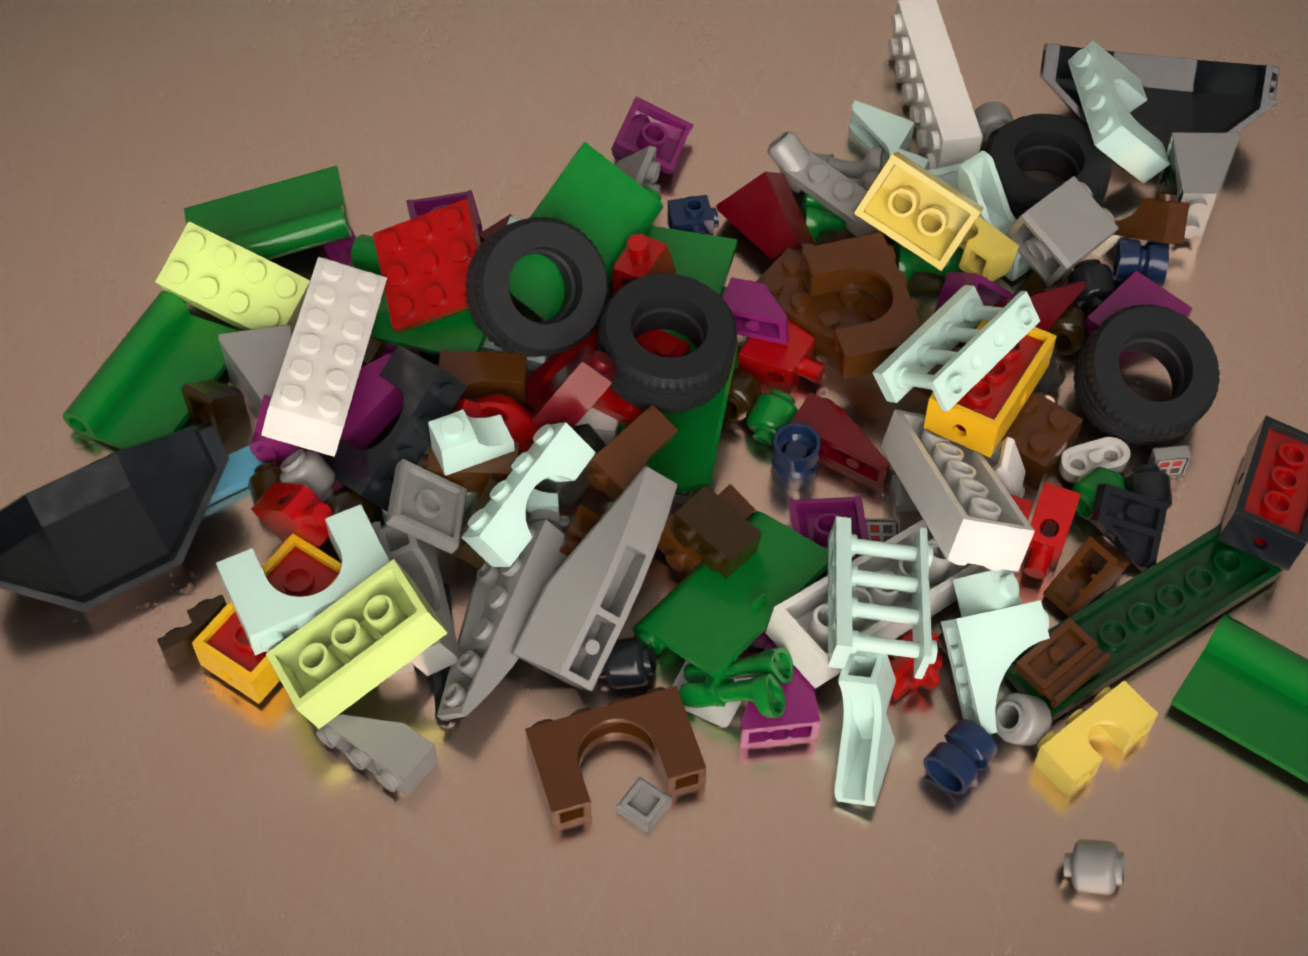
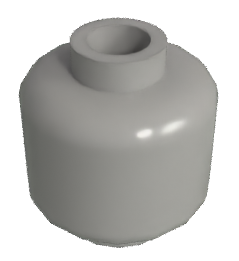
[974,101,1014,149]
[280,449,335,502]
[995,693,1052,746]
[1064,839,1125,895]

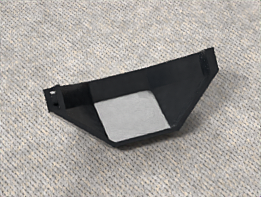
[1040,43,1281,151]
[0,421,229,612]

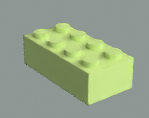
[155,222,310,334]
[266,559,447,729]

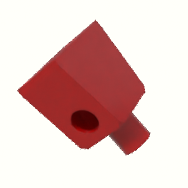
[612,234,676,294]
[738,319,826,391]
[251,482,335,548]
[1023,482,1081,579]

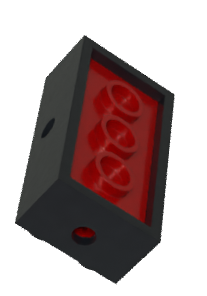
[1217,415,1308,571]

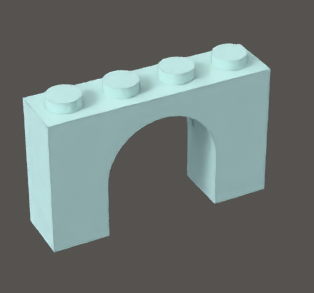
[1068,41,1170,184]
[216,504,390,655]

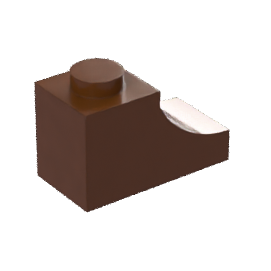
[1113,192,1190,244]
[1043,536,1131,617]

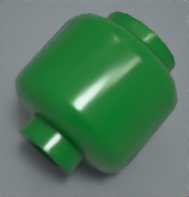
[746,390,798,445]
[1072,467,1126,520]

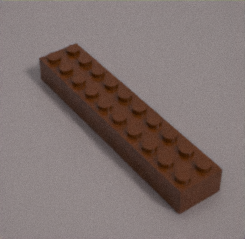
[756,247,1083,491]

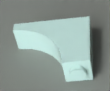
[941,600,1050,734]

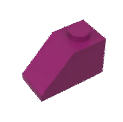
[722,277,789,345]

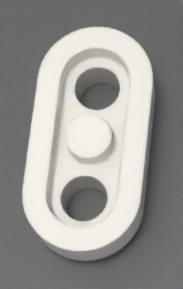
[1059,437,1130,484]

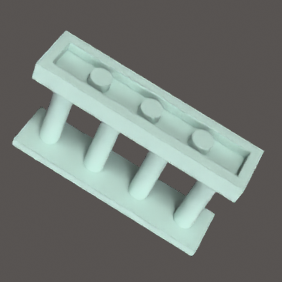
[872,285,1040,412]
[828,516,937,679]

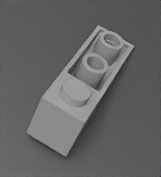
[316,714,438,797]

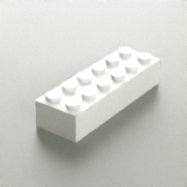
[888,0,983,170]
[261,257,387,457]
[881,409,1035,571]
[765,520,989,689]

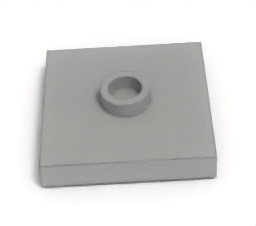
[386,459,467,554]

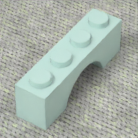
[461,422,596,567]

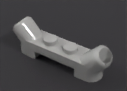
[767,131,884,237]

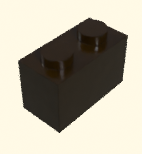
[671,485,761,579]

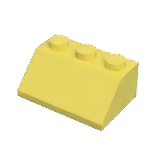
[854,151,984,271]

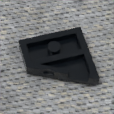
[1090,484,1168,572]

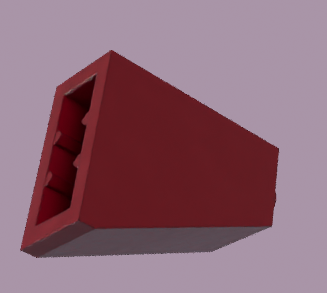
[716,171,815,260]
[530,345,616,429]

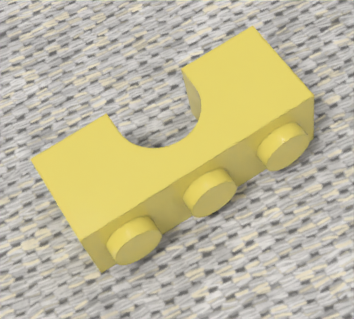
[959,217,1020,282]
[1034,681,1158,798]

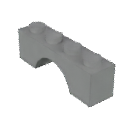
[378,526,460,676]

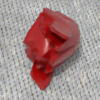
[454,393,539,452]

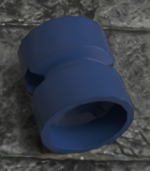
[1113,237,1169,286]
[770,423,821,490]
[923,718,998,795]

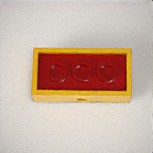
[923,320,1057,458]
[192,533,342,704]

